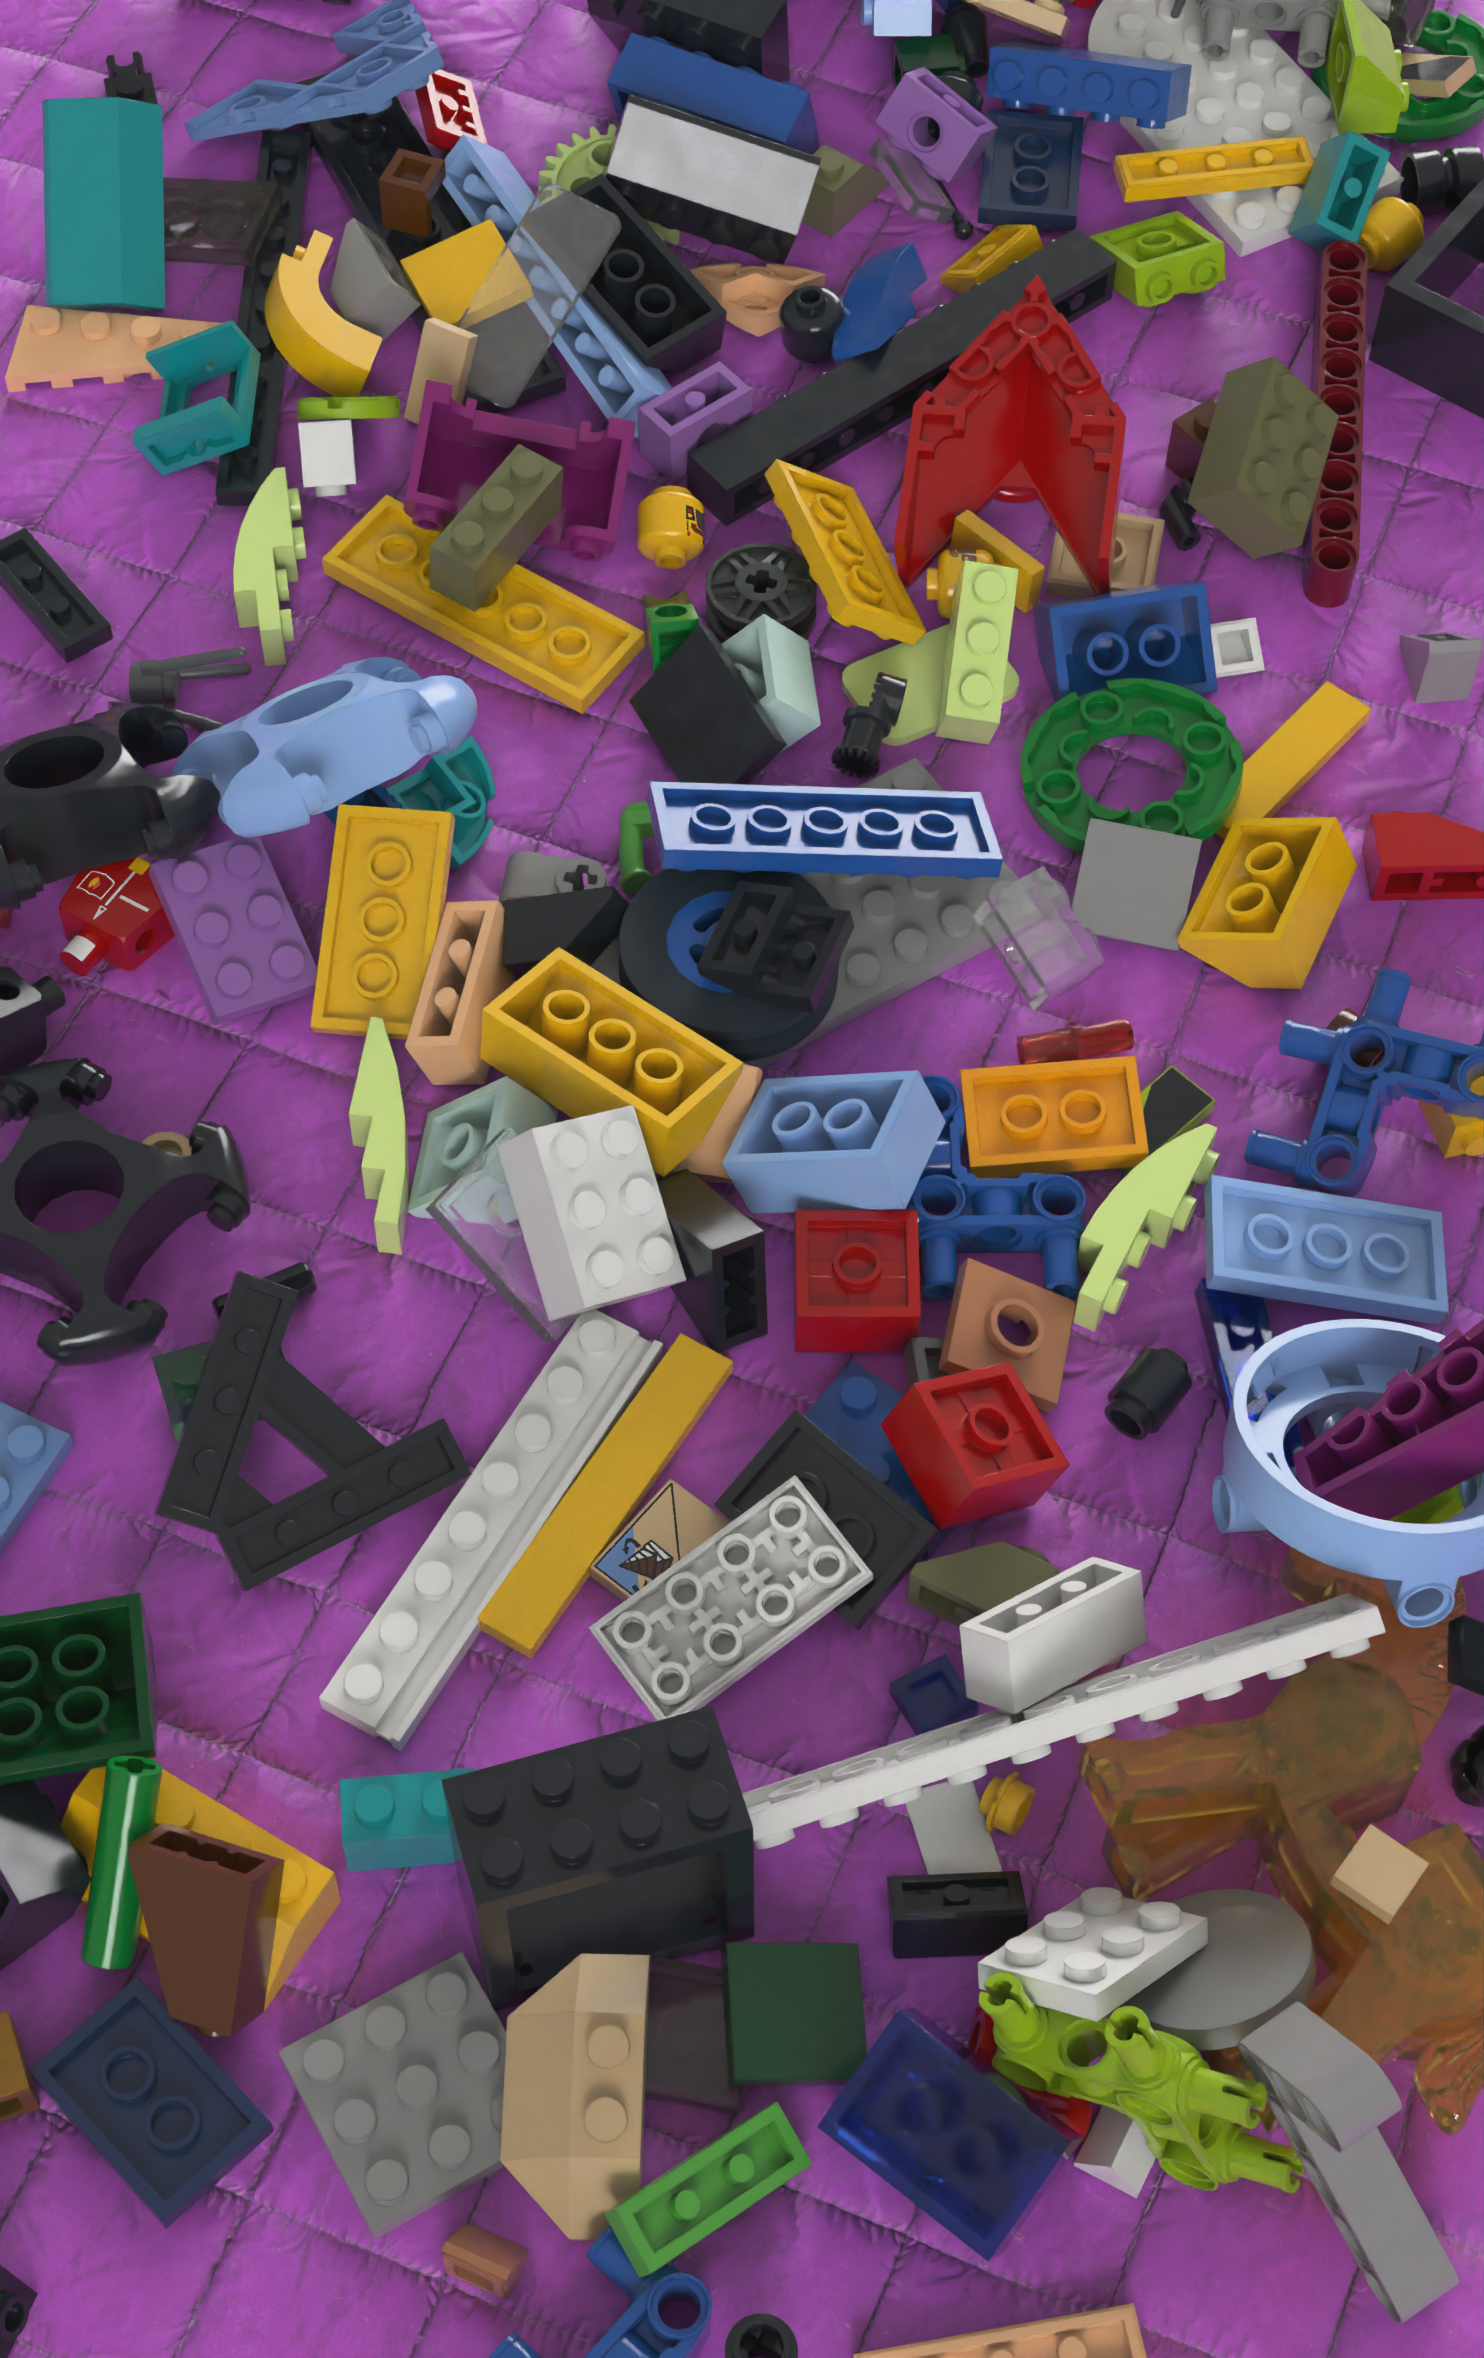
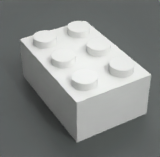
[496,1105,686,1322]

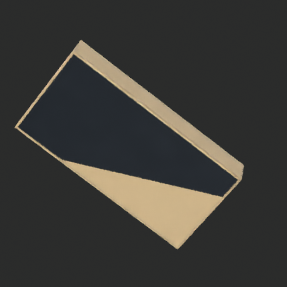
[1400,53,1477,98]

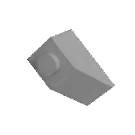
[329,218,422,343]

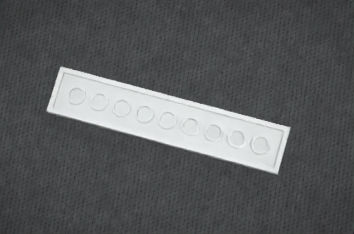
[742,1593,1386,1850]

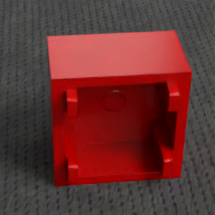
[793,1210,921,1353]
[880,1361,1070,1530]

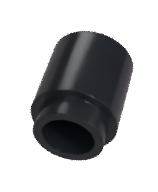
[1104,1348,1192,1440]

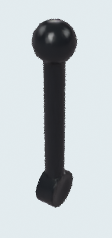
[924,171,973,240]

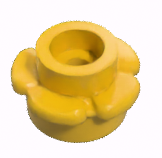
[979,1772,1036,1836]

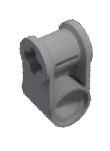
[499,851,606,909]

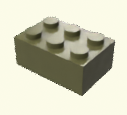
[1187,356,1339,560]

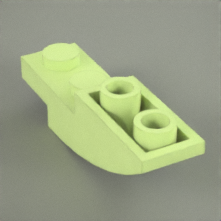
[233,467,307,667]
[1073,1123,1220,1332]

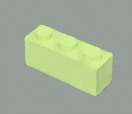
[935,560,1019,745]

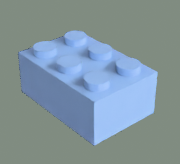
[721,1070,946,1214]

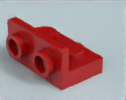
[415,69,487,152]

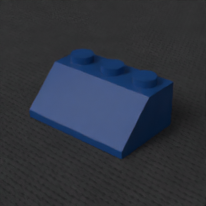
[1033,580,1218,703]

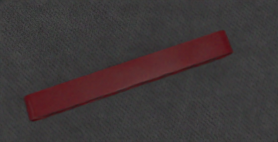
[1303,241,1368,608]

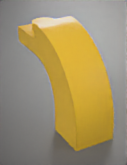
[264,230,382,397]

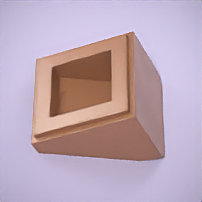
[441,2223,529,2300]

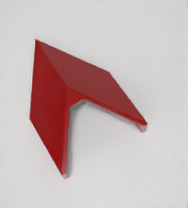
[894,274,1126,595]

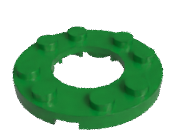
[1311,1,1484,144]
[1020,678,1243,855]

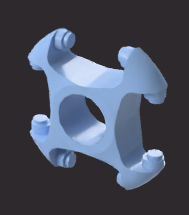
[171,657,478,838]

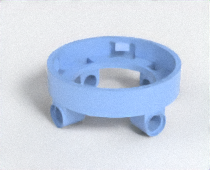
[1212,1319,1484,1628]

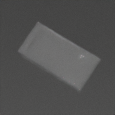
[869,138,955,223]

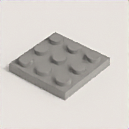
[278,1951,506,2240]

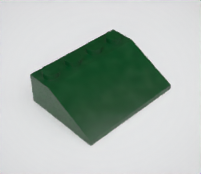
[0,1593,157,1785]

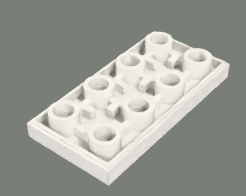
[589,1475,873,1721]

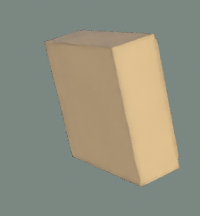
[1330,1823,1429,1925]

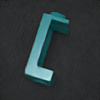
[132,320,261,476]

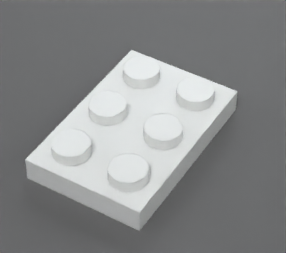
[978,1887,1208,2022]

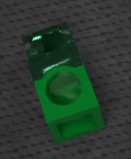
[642,590,700,673]

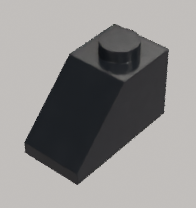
[503,886,630,979]

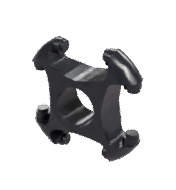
[0,701,221,909]
[0,1057,250,1367]

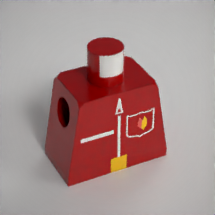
[58,856,175,976]

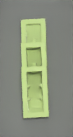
[349,1017,409,1255]

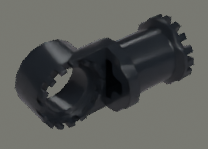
[831,672,908,779]

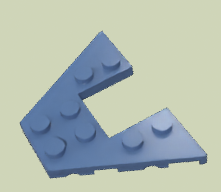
[184,0,445,141]

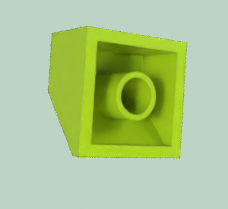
[1324,0,1409,134]

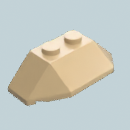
[500,1954,650,2241]

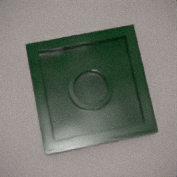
[721,1942,869,2086]

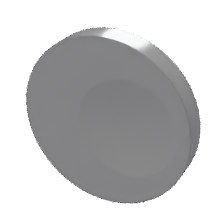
[1122,1889,1317,2050]

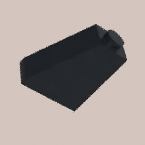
[656,1168,768,1353]

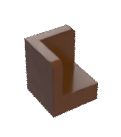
[379,148,446,238]

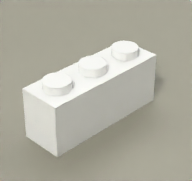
[959,1556,1147,1715]

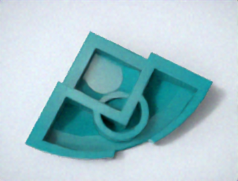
[386,735,496,870]

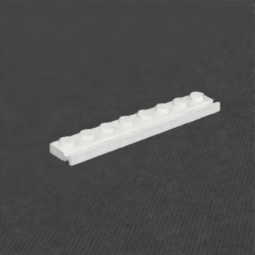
[319,1309,663,1752]

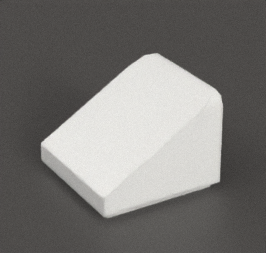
[1210,617,1265,679]

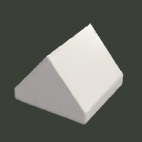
[1074,2105,1156,2199]

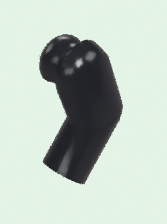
[1159,476,1201,551]

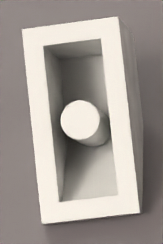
[298,419,357,497]

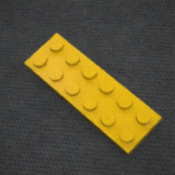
[322,494,645,714]

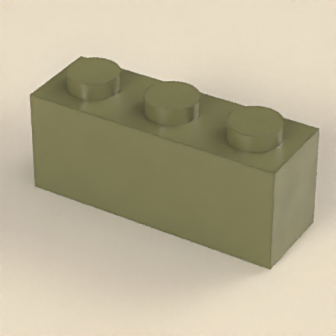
[430,444,563,612]

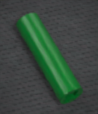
[80,1755,162,1969]

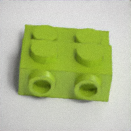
[1090,210,1226,307]

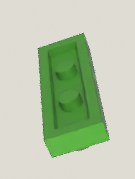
[604,2102,812,2278]

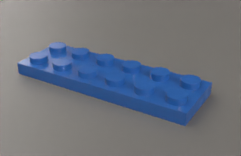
[647,781,1003,879]

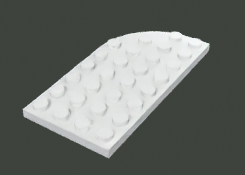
[1086,0,1404,257]

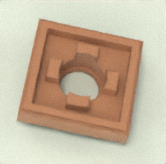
[938,1257,1076,1413]

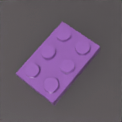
[148,836,318,1026]

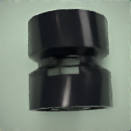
[1400,145,1484,215]

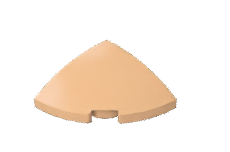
[690,263,825,337]

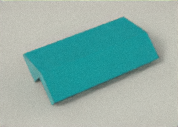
[42,97,166,312]

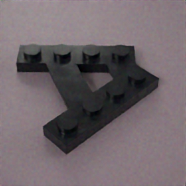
[154,1271,472,1591]

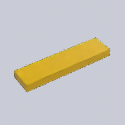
[1113,136,1314,203]
[1215,681,1371,839]

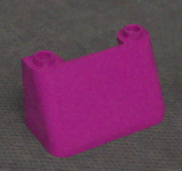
[404,380,636,561]

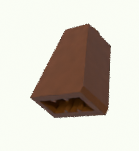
[128,1822,285,2037]

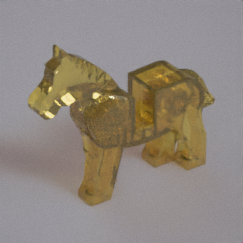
[1078,1546,1484,2135]

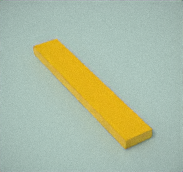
[477,1333,733,1659]

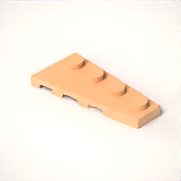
[5,305,223,392]

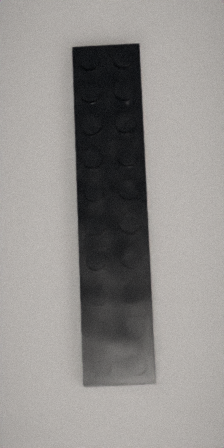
[295,73,566,414]

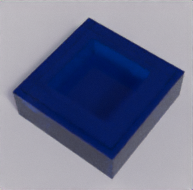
[889,1654,979,1736]

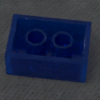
[817,2008,1083,2262]

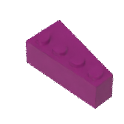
[1292,1307,1484,1521]

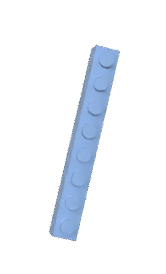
[442,134,672,438]

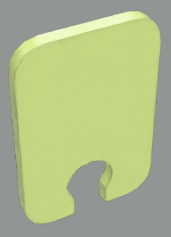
[841,623,1019,746]

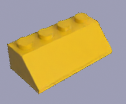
[480,947,743,1177]
[60,1766,341,2012]

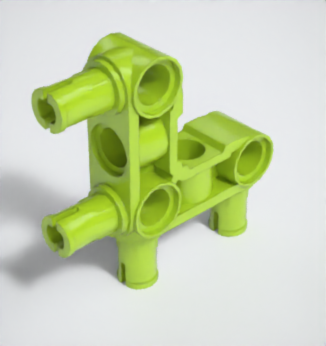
[979,1972,1305,2194]

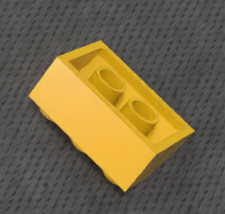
[1177,817,1357,989]

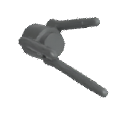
[129,647,252,731]

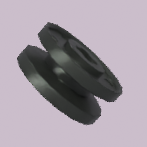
[706,543,817,644]

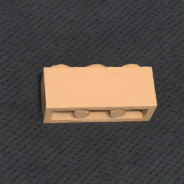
[405,900,515,1085]

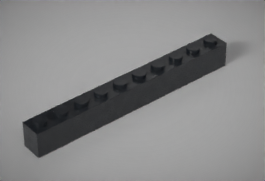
[687,228,1117,527]

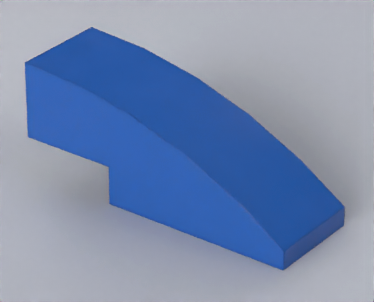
[831,242,928,363]

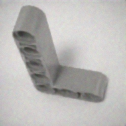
[1237,2001,1460,2325]

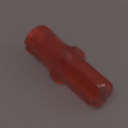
[1016,1019,1134,1065]

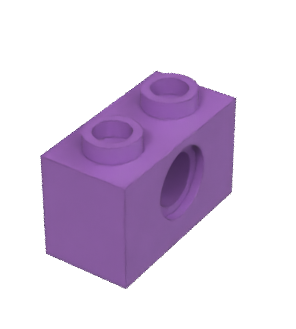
[875,67,998,183]
[638,361,752,482]

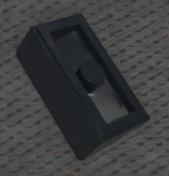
[887,1871,1028,1959]

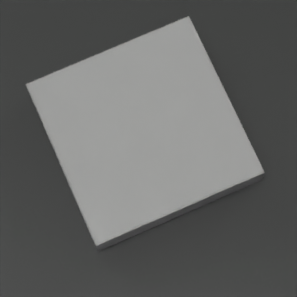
[1067,818,1202,952]

